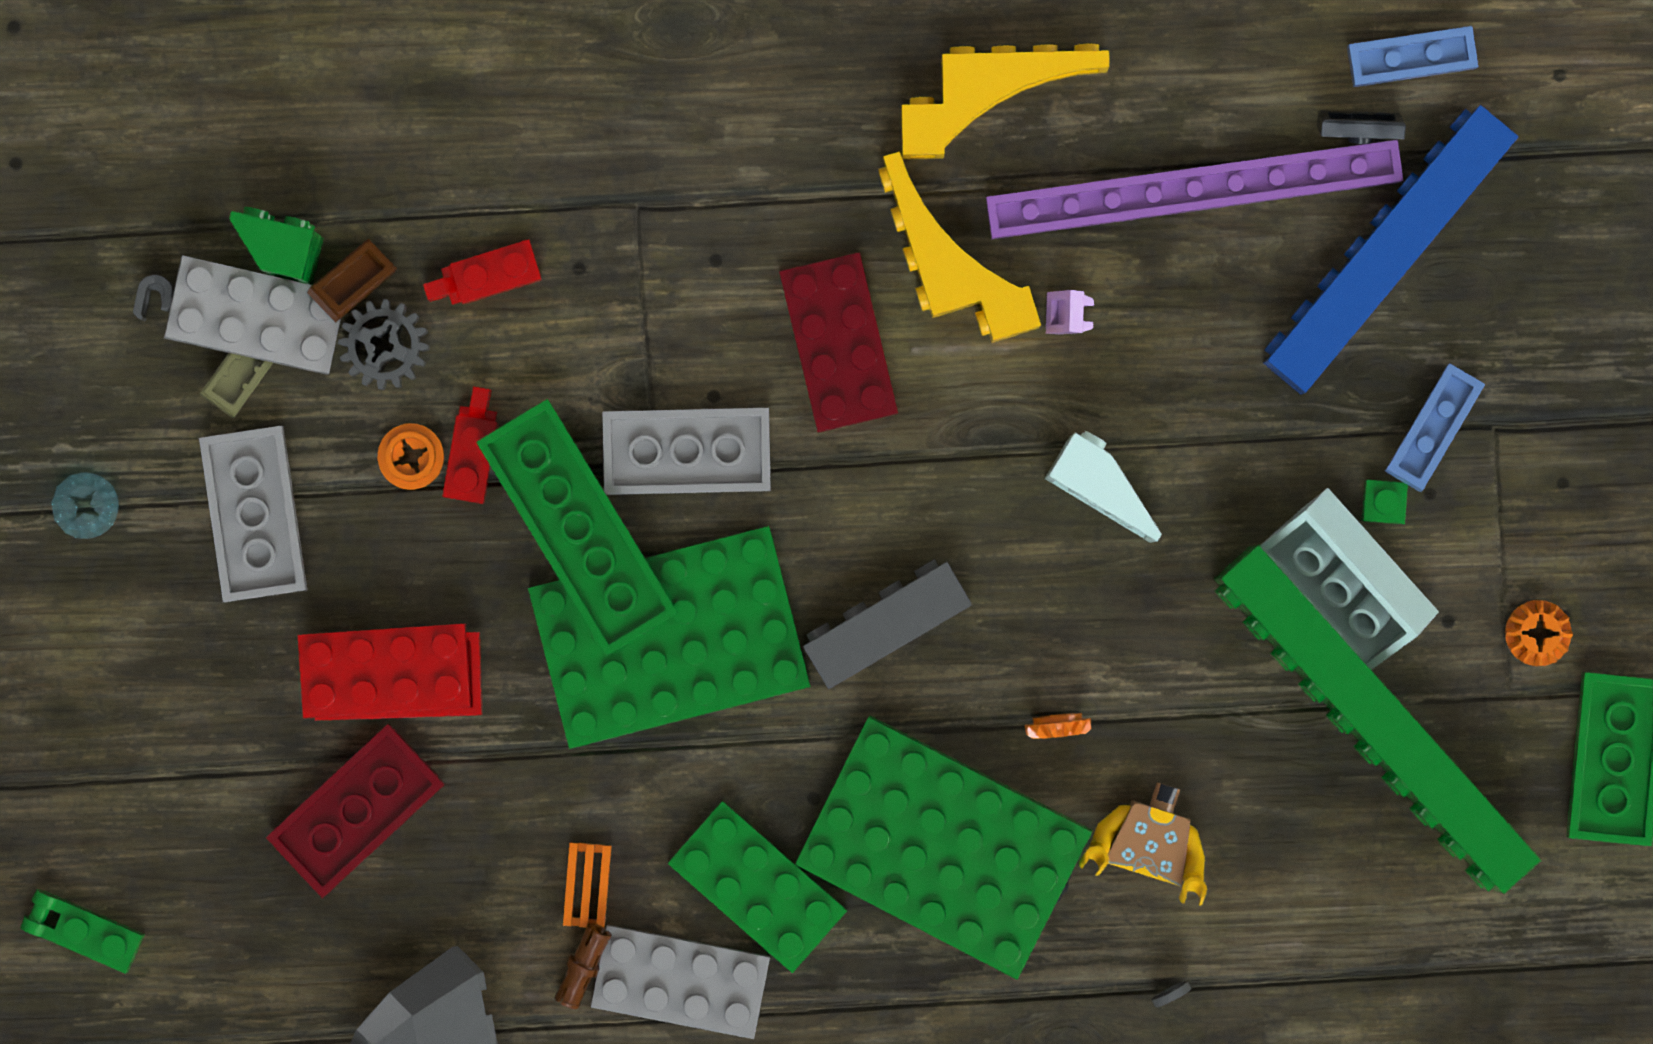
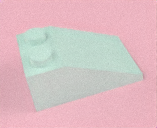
[1044,431,1162,543]

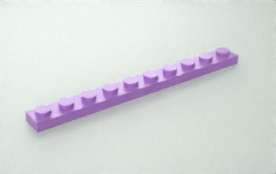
[986,140,1403,239]

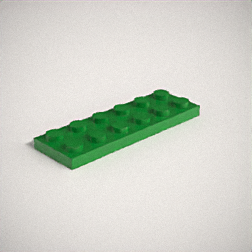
[476,399,678,656]

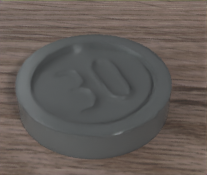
[1151,980,1192,1007]

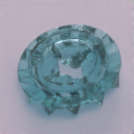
[51,472,119,539]

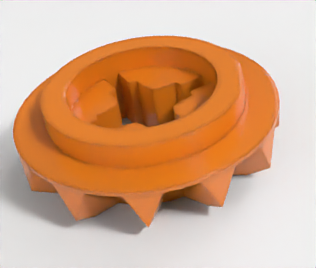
[378,423,445,490]
[1505,600,1573,666]
[1025,713,1091,739]

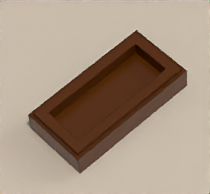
[307,238,397,323]

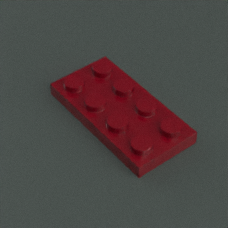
[779,252,898,433]
[266,723,446,899]

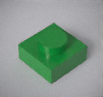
[1361,480,1408,525]

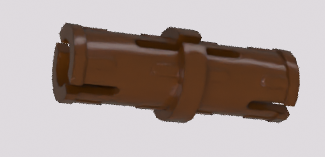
[554,923,612,1009]

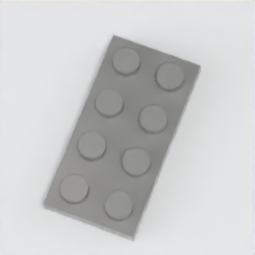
[164,255,341,375]
[602,408,771,495]
[199,426,308,602]
[591,924,770,1039]

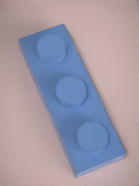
[1347,26,1478,87]
[1385,363,1485,492]

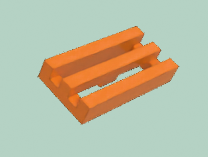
[563,842,612,928]

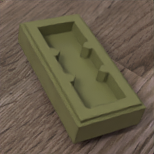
[199,353,273,418]

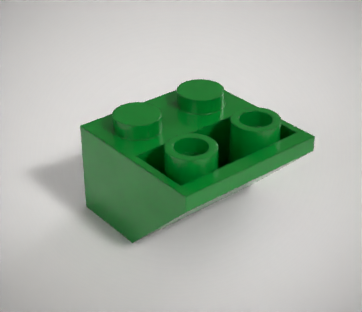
[229,206,324,285]

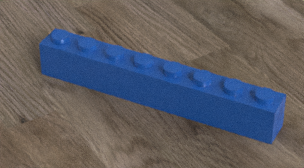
[1263,105,1519,395]

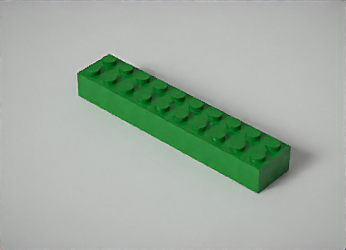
[1213,545,1541,894]

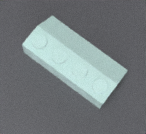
[1260,488,1439,670]

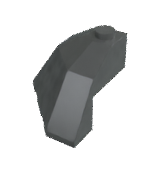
[350,946,498,1044]

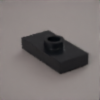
[1317,110,1406,144]

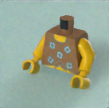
[1079,782,1207,906]

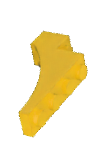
[901,44,1109,159]
[878,152,1041,343]

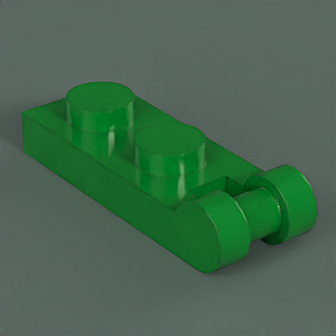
[20,889,145,974]

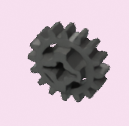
[338,299,430,390]

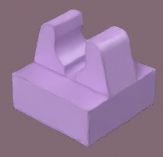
[1046,290,1094,335]

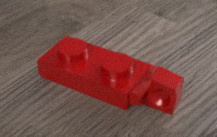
[423,239,542,305]
[442,386,499,504]

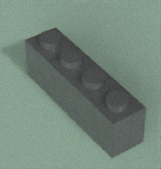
[803,559,972,690]

